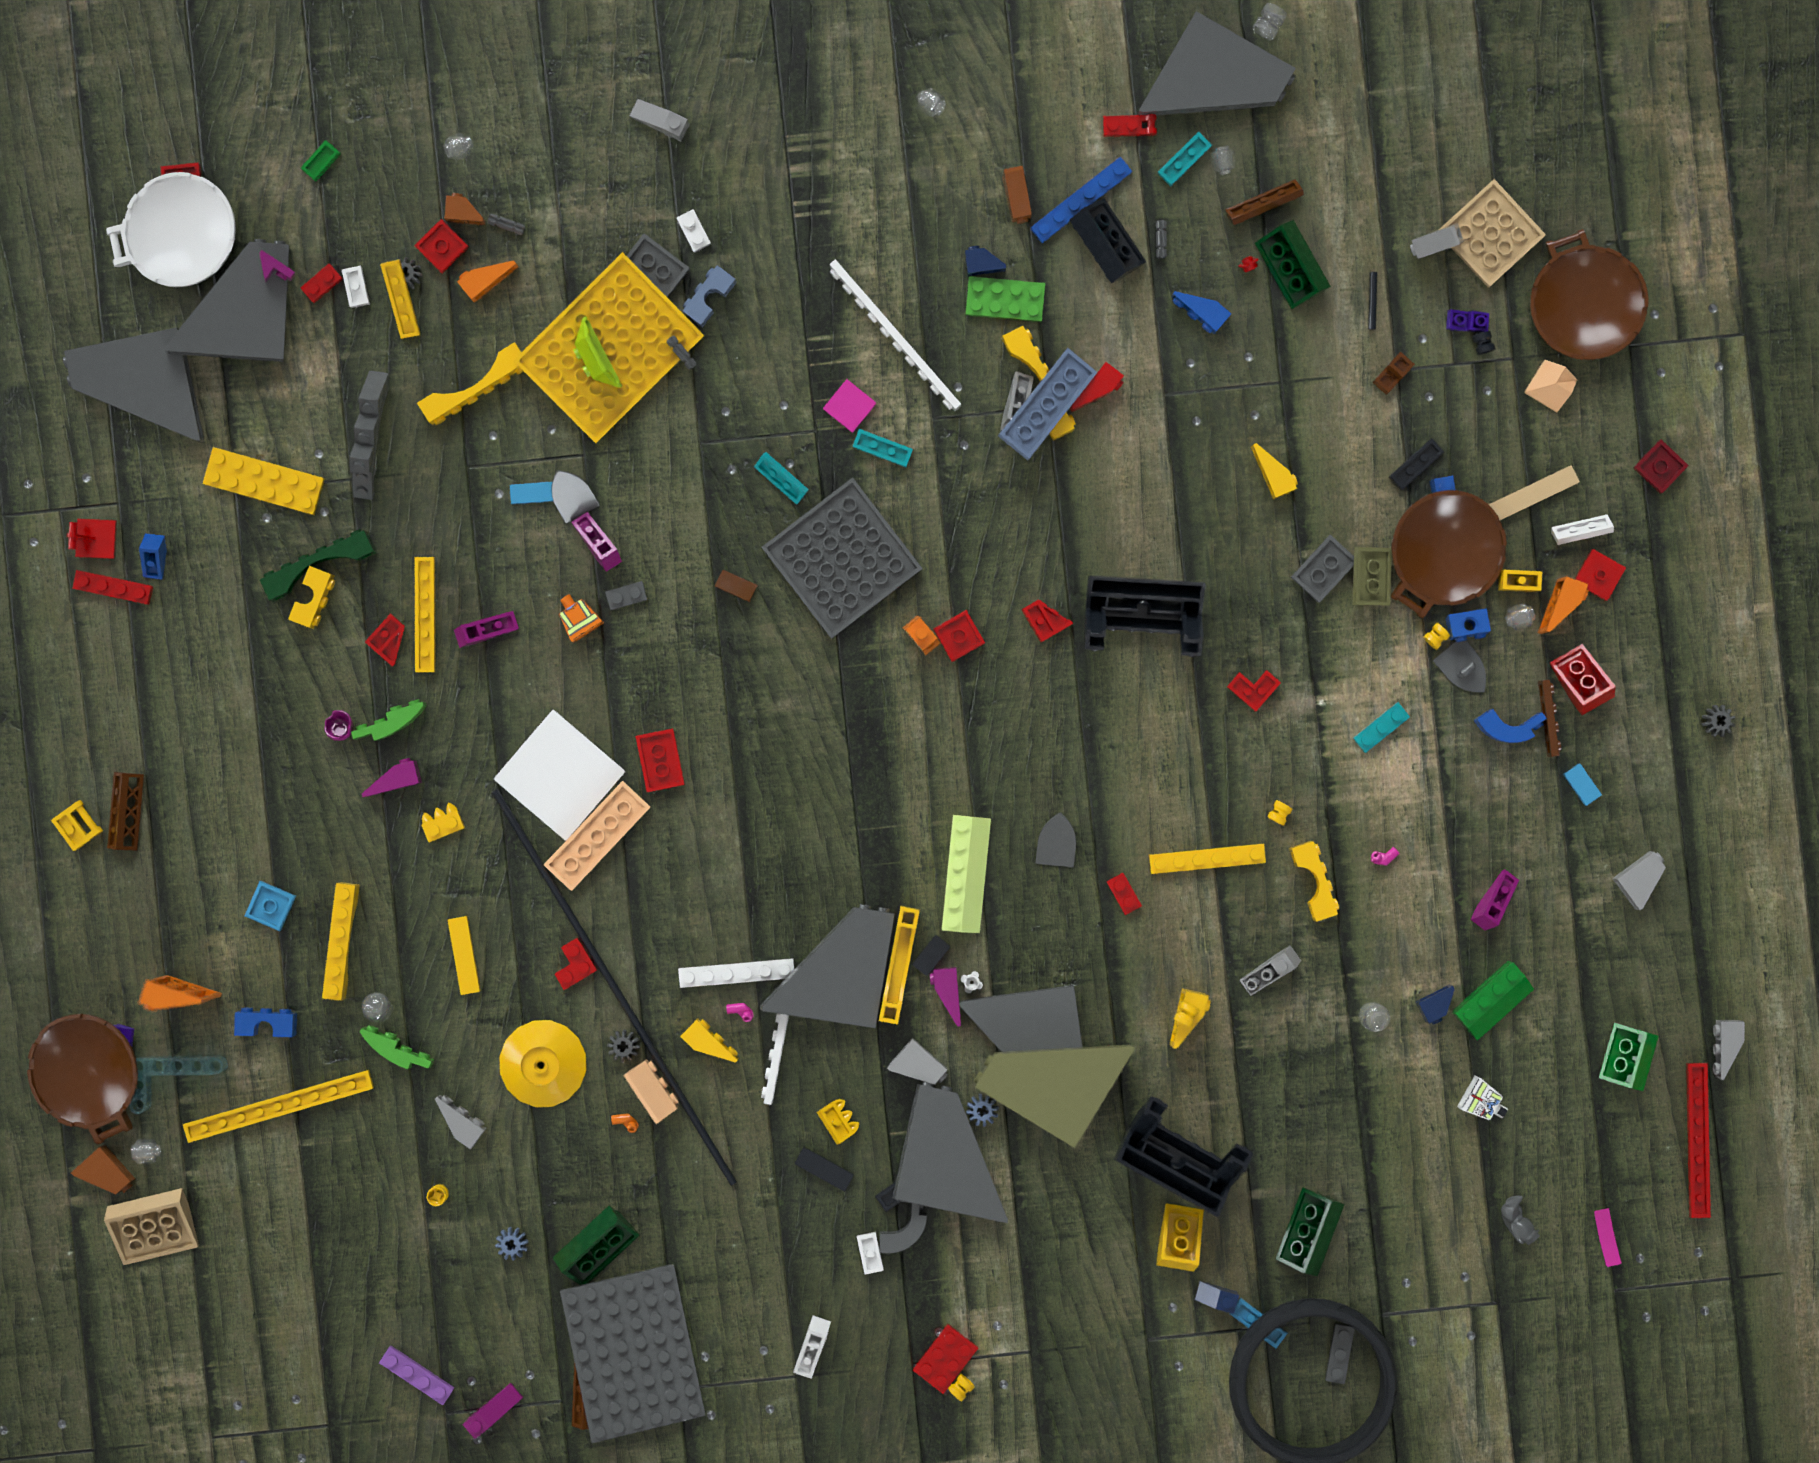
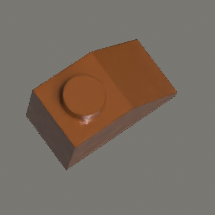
[444,193,486,225]

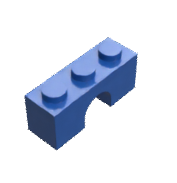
[234,1007,297,1037]

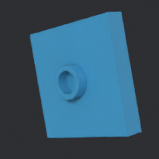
[245,881,296,931]

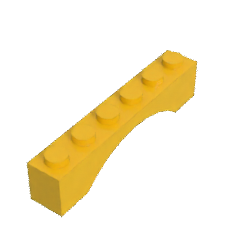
[1002,326,1076,441]
[417,342,524,425]
[322,882,360,1001]
[879,906,920,1024]

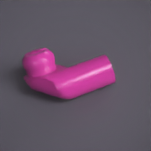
[1371,847,1400,865]
[726,1003,753,1022]

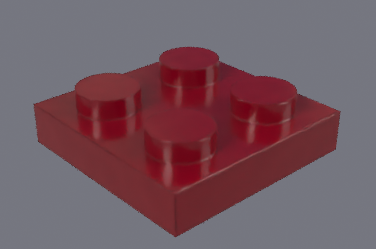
[1633,439,1689,494]

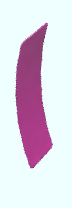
[1594,1208,1621,1267]

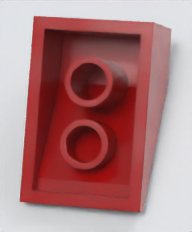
[1550,644,1616,715]

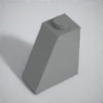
[1410,223,1464,259]
[1612,851,1666,910]
[887,1038,948,1084]

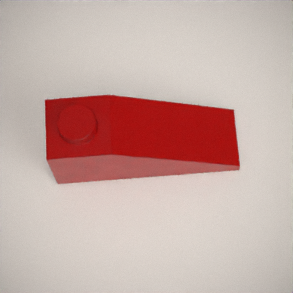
[1070,362,1124,412]

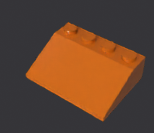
[139,975,222,1011]

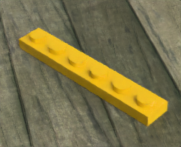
[415,557,436,672]
[1149,844,1266,874]

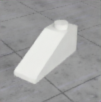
[793,1316,831,1378]

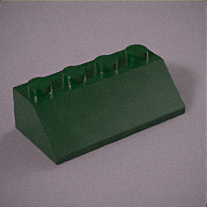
[1255,220,1331,309]
[1276,1187,1345,1277]
[553,1205,640,1285]

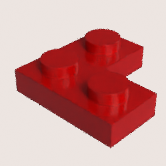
[1227,670,1281,712]
[554,937,598,990]

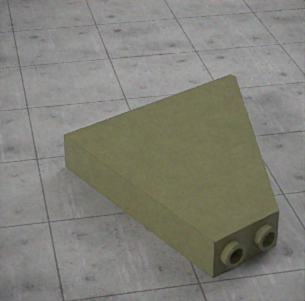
[974,1044,1135,1148]

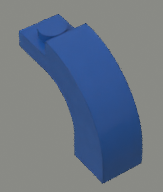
[1474,709,1547,743]

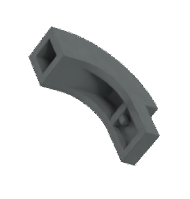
[879,1203,927,1253]

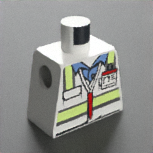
[1457,1076,1508,1120]

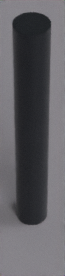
[1368,272,1377,330]

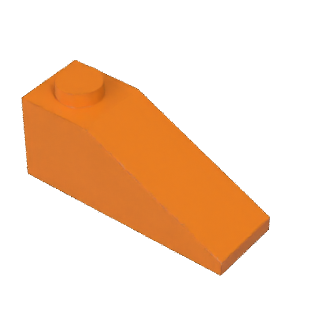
[457,260,519,303]

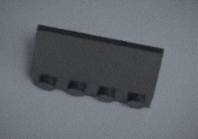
[1070,198,1146,284]

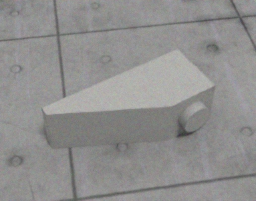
[630,99,689,142]
[1000,371,1034,430]

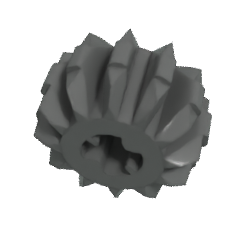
[397,257,423,289]
[1701,705,1735,737]
[607,1029,640,1063]

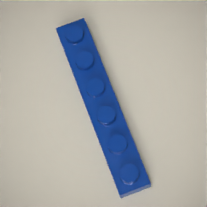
[1030,156,1132,244]

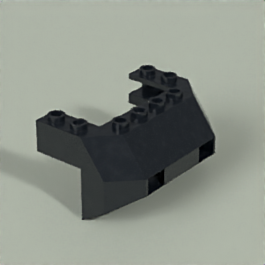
[1084,575,1206,657]
[1114,1096,1253,1218]

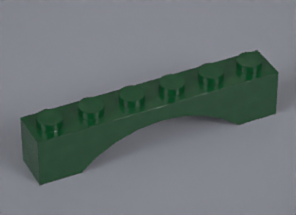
[260,529,377,602]

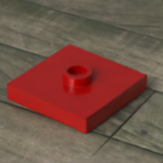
[414,219,469,273]
[1575,549,1626,601]
[933,610,985,662]

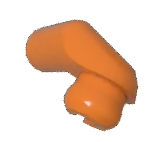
[611,1114,638,1133]

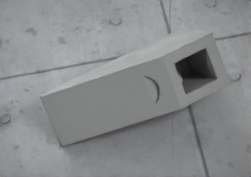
[1239,945,1301,996]
[1713,1020,1745,1080]
[435,1095,486,1149]

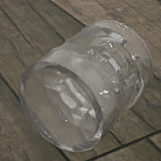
[1252,3,1287,40]

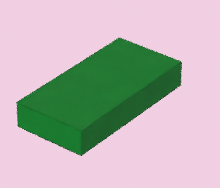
[301,140,341,182]

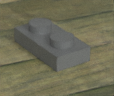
[605,581,648,610]

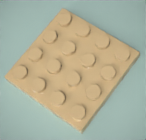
[1439,179,1546,288]

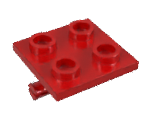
[67,519,117,559]

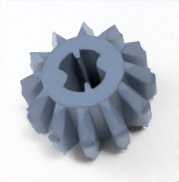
[966,1093,999,1127]
[495,1227,529,1260]

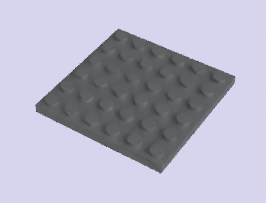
[762,478,923,639]

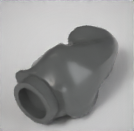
[1501,1195,1540,1245]

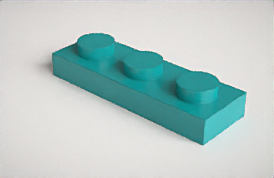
[1157,132,1212,187]
[852,429,913,467]
[754,452,809,504]
[1353,702,1410,753]

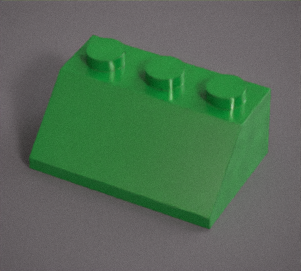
[1599,1023,1659,1091]

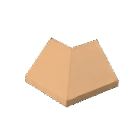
[1524,360,1577,413]

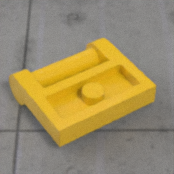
[51,800,103,851]

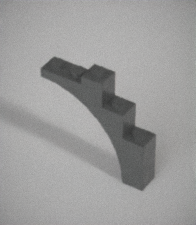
[349,370,389,500]

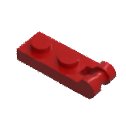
[1103,114,1157,137]

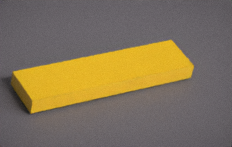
[380,259,420,339]
[448,916,481,995]

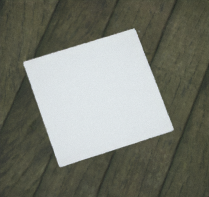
[494,710,625,841]

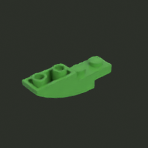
[351,699,427,741]
[360,1025,434,1069]

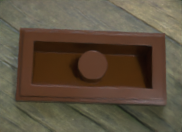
[715,570,758,603]

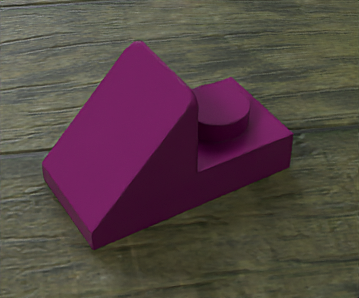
[259,250,295,283]

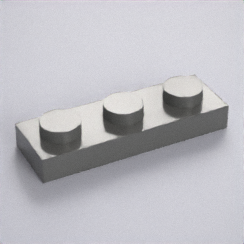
[1325,1323,1354,1384]

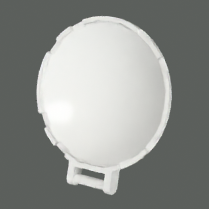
[106,172,236,287]

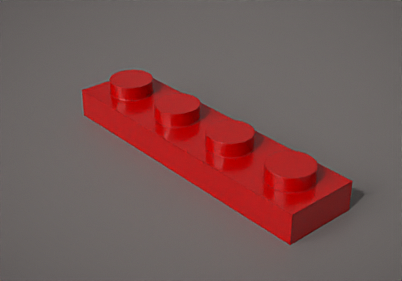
[72,570,153,605]

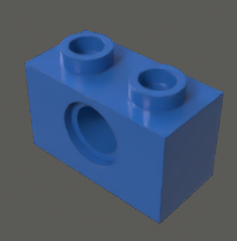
[1445,608,1491,642]

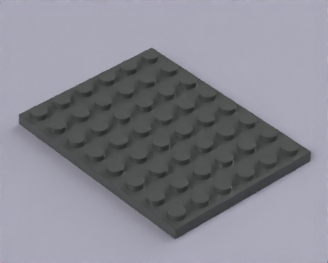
[560,1264,706,1443]

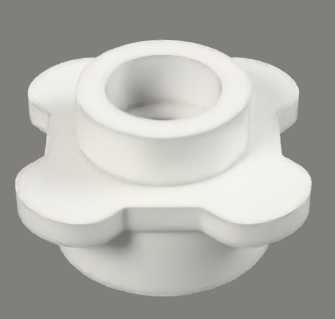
[961,971,983,993]

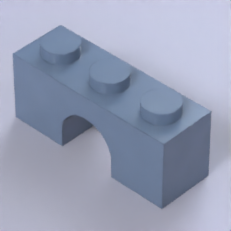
[683,265,737,328]

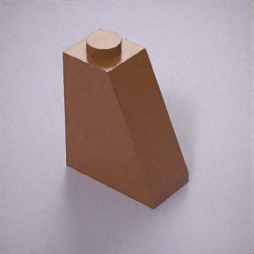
[1002,165,1032,224]
[71,1145,135,1194]

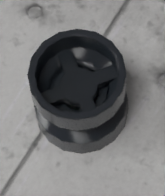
[1472,331,1496,355]

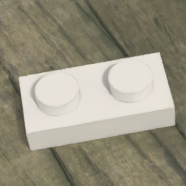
[677,209,711,253]
[342,266,370,308]
[857,1232,884,1274]

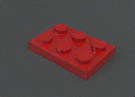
[635,728,685,792]
[913,1324,978,1394]

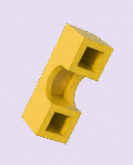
[288,566,335,629]

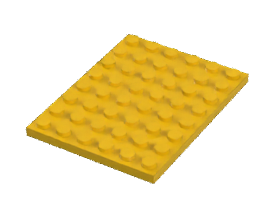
[513,252,704,443]

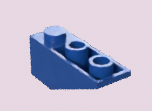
[1171,291,1231,334]

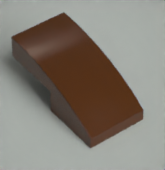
[1372,352,1415,395]

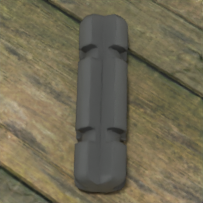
[488,214,525,235]
[1156,220,1167,259]
[666,336,696,370]

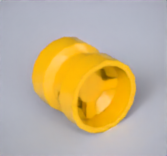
[1423,623,1450,650]
[1267,800,1293,826]
[1174,1001,1199,1027]
[427,1184,449,1206]
[948,1374,975,1402]

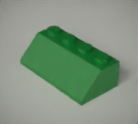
[1451,961,1534,1041]

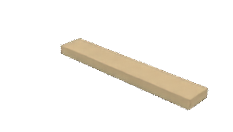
[1489,465,1579,520]

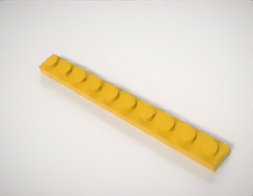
[183,1070,374,1143]

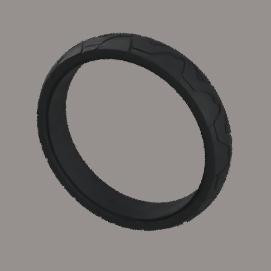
[1229,1298,1398,1463]

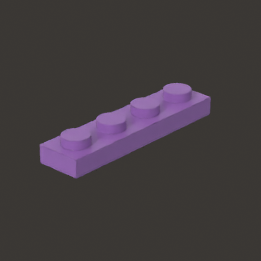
[379,1346,454,1405]

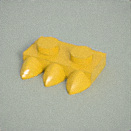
[422,803,465,842]
[817,1099,859,1145]

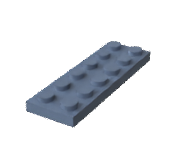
[998,348,1097,460]

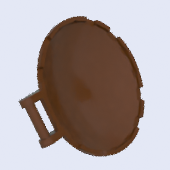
[1530,229,1648,360]
[1390,490,1507,619]
[27,1014,138,1145]

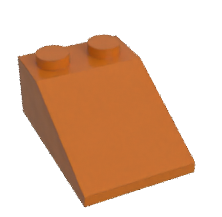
[1538,576,1589,634]

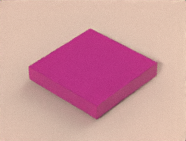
[823,379,877,433]

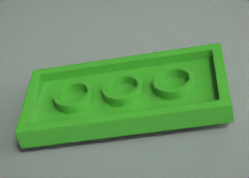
[966,276,1045,322]

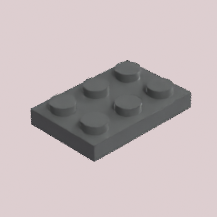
[627,234,690,298]
[1290,535,1354,603]

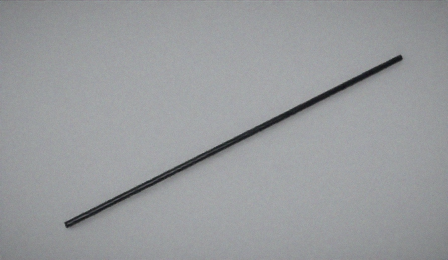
[491,789,737,1186]

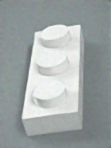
[1551,515,1614,545]

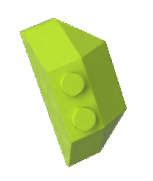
[573,316,622,388]

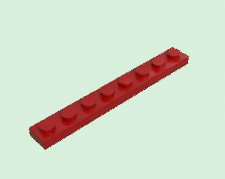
[1686,1063,1711,1218]

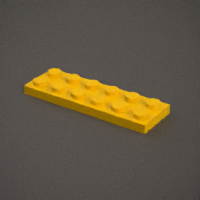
[202,447,325,515]

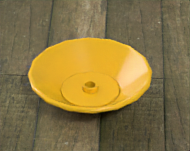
[499,1020,586,1107]

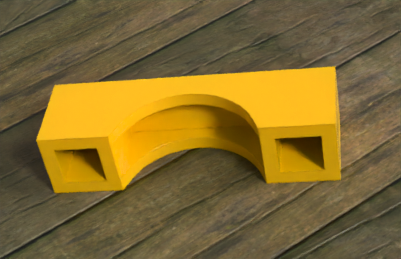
[1289,841,1339,922]

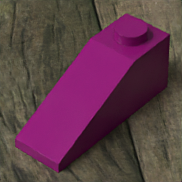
[571,512,622,572]
[454,611,519,648]
[362,758,422,797]
[1471,869,1519,931]
[930,967,961,1026]
[463,1383,523,1439]

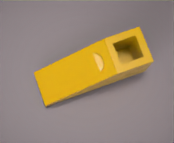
[680,1019,739,1062]

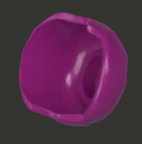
[324,710,354,741]

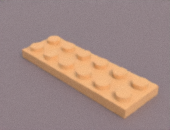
[544,781,651,891]

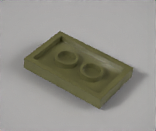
[1352,547,1392,606]

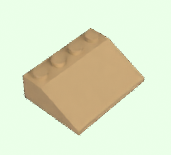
[104,1188,199,1265]

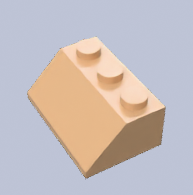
[624,1059,679,1124]

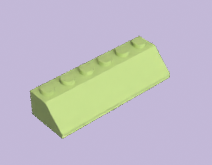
[942,815,991,933]

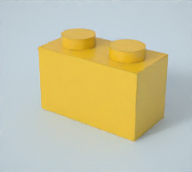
[1498,570,1542,592]

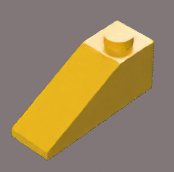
[1251,443,1298,499]

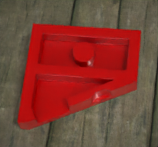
[1022,600,1073,642]
[365,613,405,667]

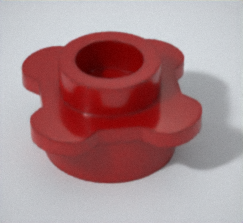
[1238,256,1259,272]

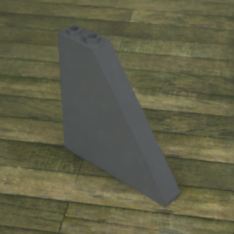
[1137,11,1296,115]
[165,239,290,362]
[63,327,205,443]
[760,904,894,1028]
[959,985,1082,1052]
[892,1081,1008,1223]

